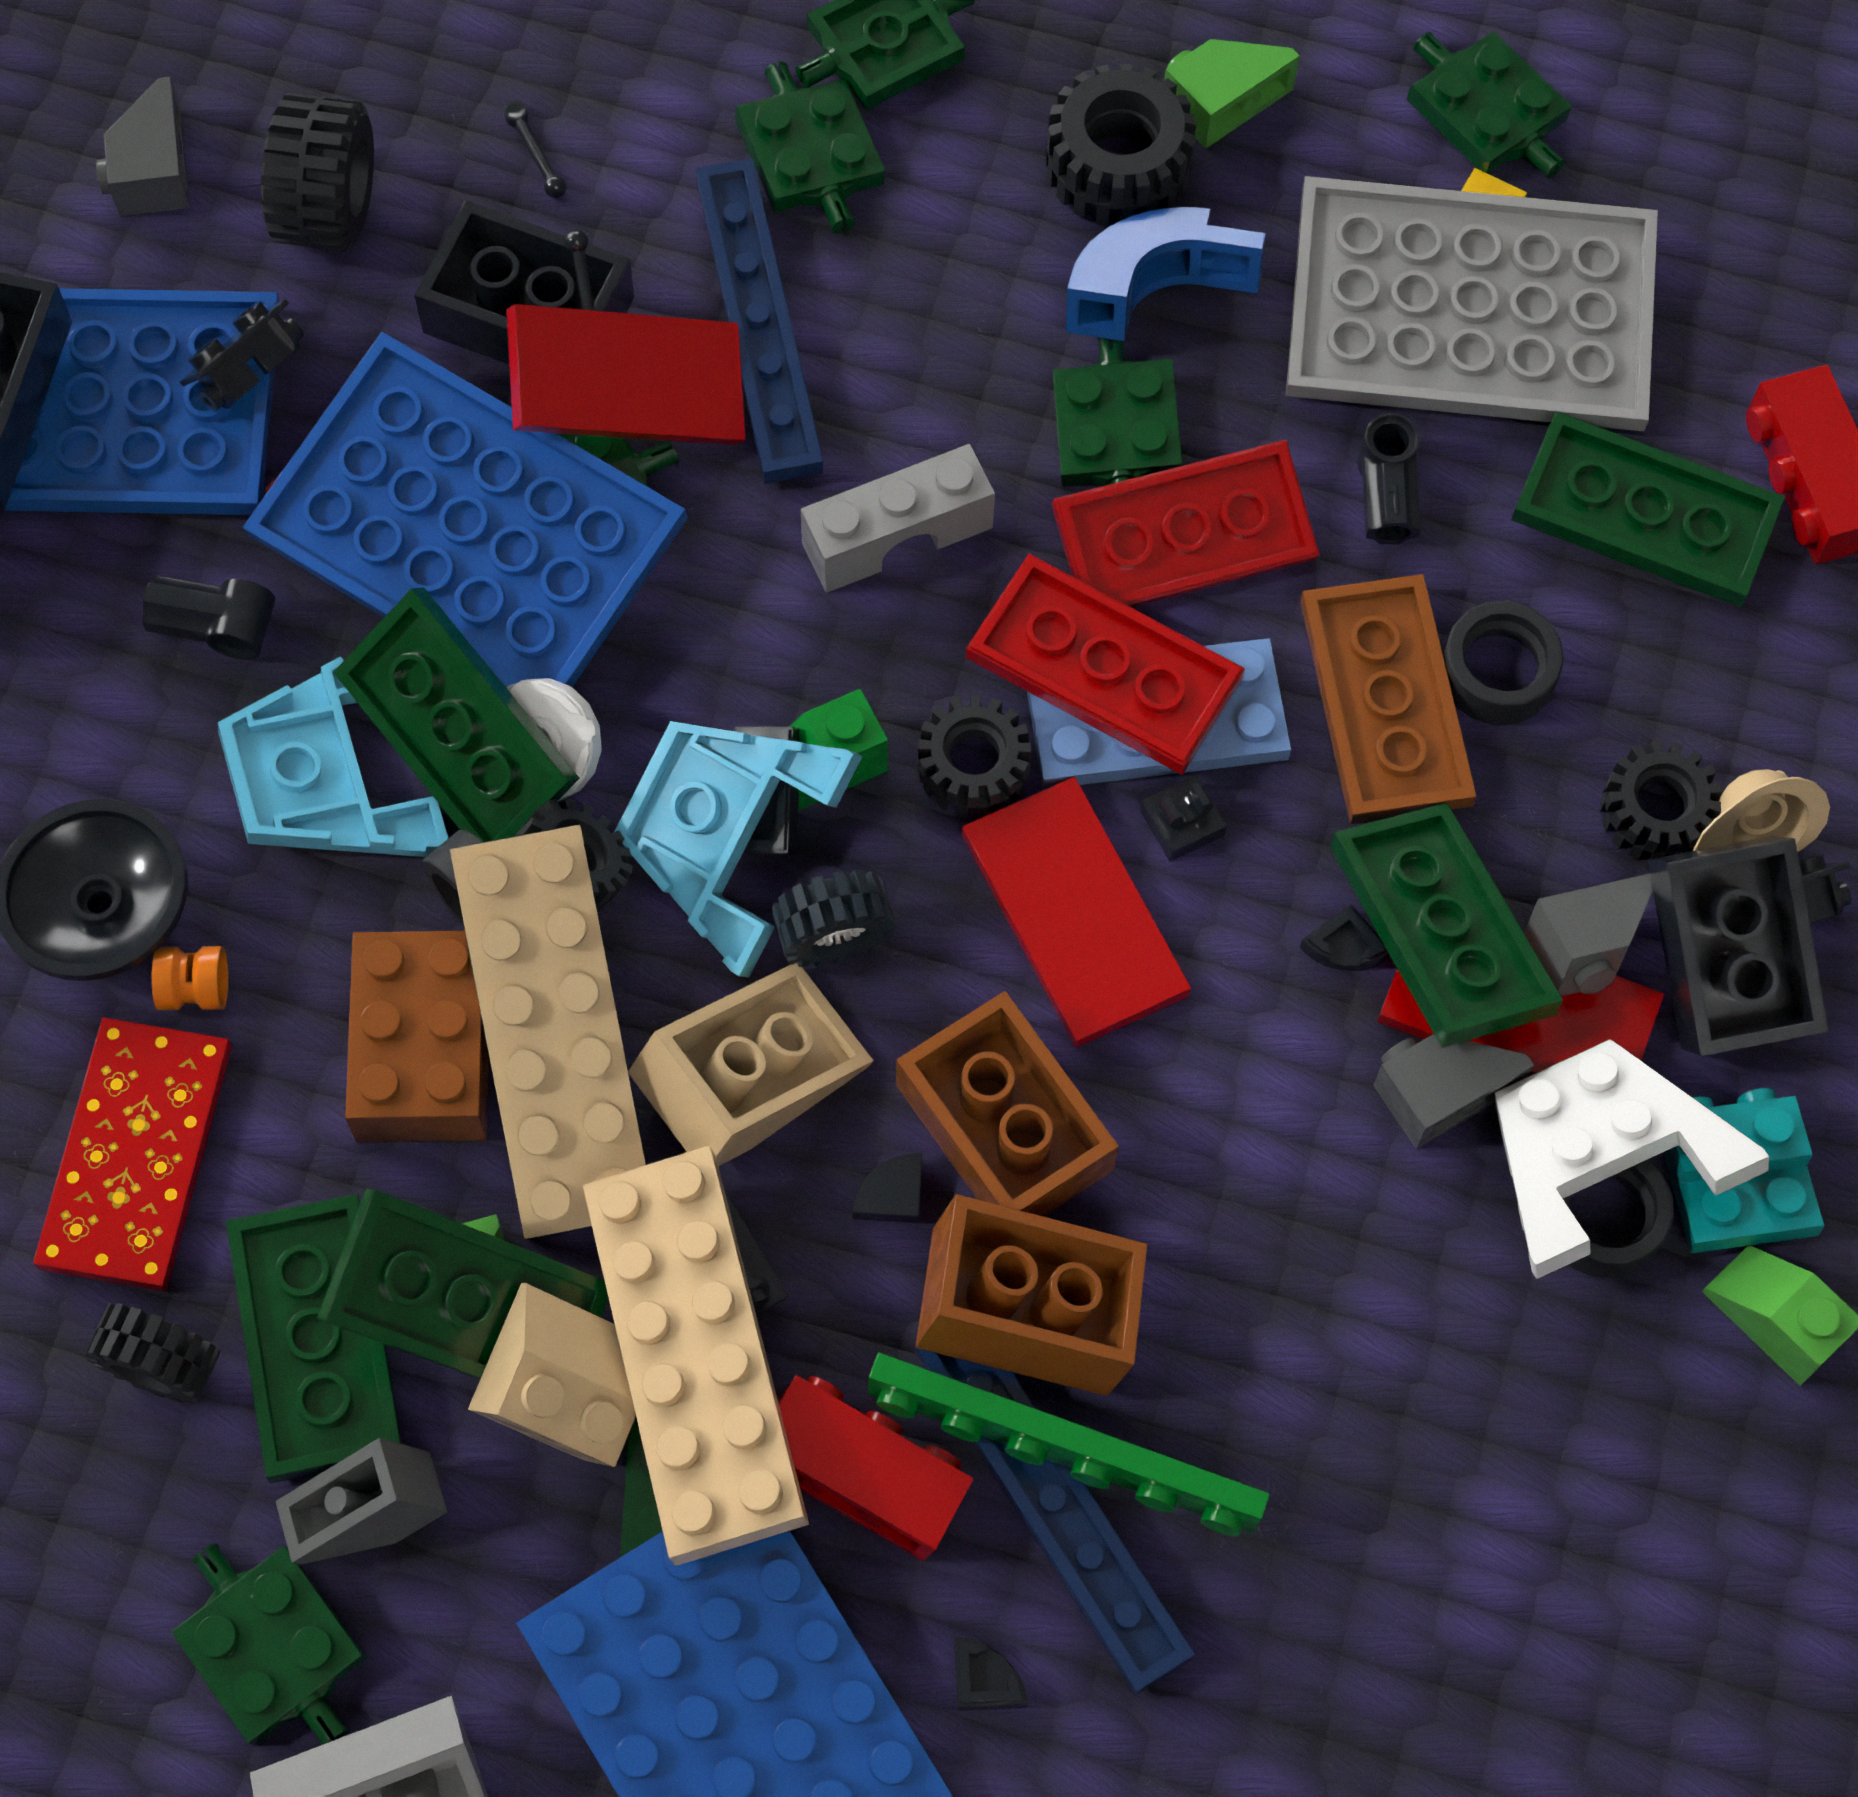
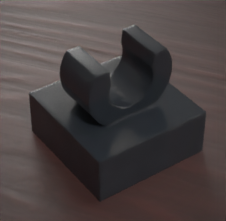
[1140,775,1227,862]

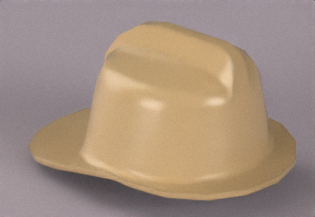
[1693,769,1830,852]

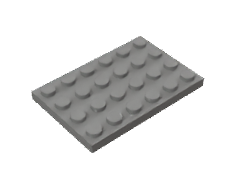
[1286,176,1658,431]

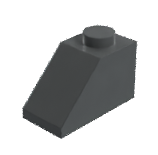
[96,77,190,217]
[1524,873,1653,996]
[1373,1034,1534,1149]
[275,1438,447,1565]

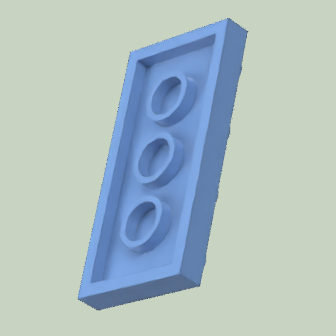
[1027,638,1291,789]

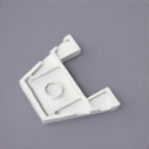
[1495,1039,1769,1279]

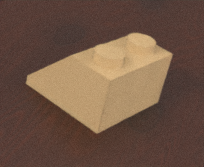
[468,1283,636,1467]

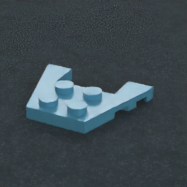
[218,656,448,857]
[614,721,863,977]

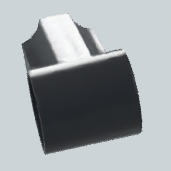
[1357,412,1420,544]
[142,576,276,660]

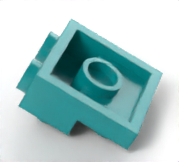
[1663,1088,1824,1254]

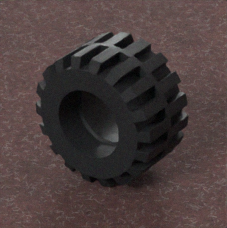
[1046,64,1196,227]
[261,93,374,252]

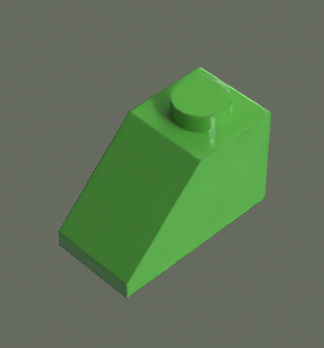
[1164,39,1300,149]
[1702,1245,1858,1386]

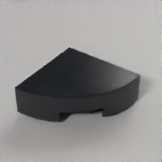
[1300,904,1390,971]
[853,1153,922,1223]
[954,1637,1028,1711]

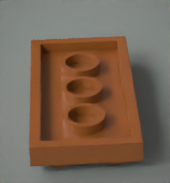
[1300,574,1477,824]

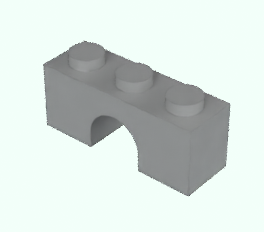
[800,444,995,593]

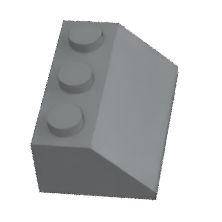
[250,1695,488,1797]

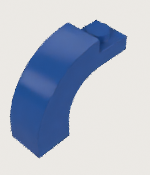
[1066,207,1266,341]

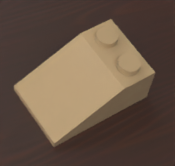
[628,963,874,1166]

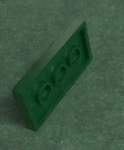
[1511,411,1785,607]
[333,587,580,843]
[1330,803,1563,1048]
[317,1189,608,1380]
[226,1193,403,1484]

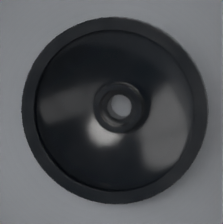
[0,799,188,981]

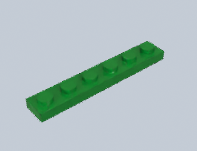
[867,1352,1269,1536]

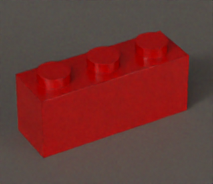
[1746,364,1858,565]
[778,1375,974,1561]

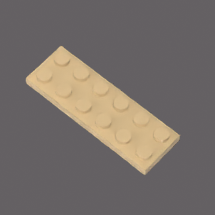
[450,825,646,1239]
[583,1145,809,1566]

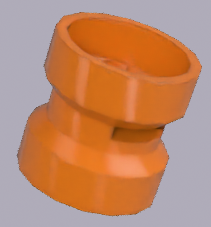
[152,946,229,1010]

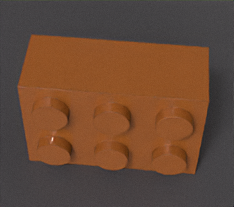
[345,931,489,1143]
[896,991,1119,1217]
[915,1194,1147,1396]

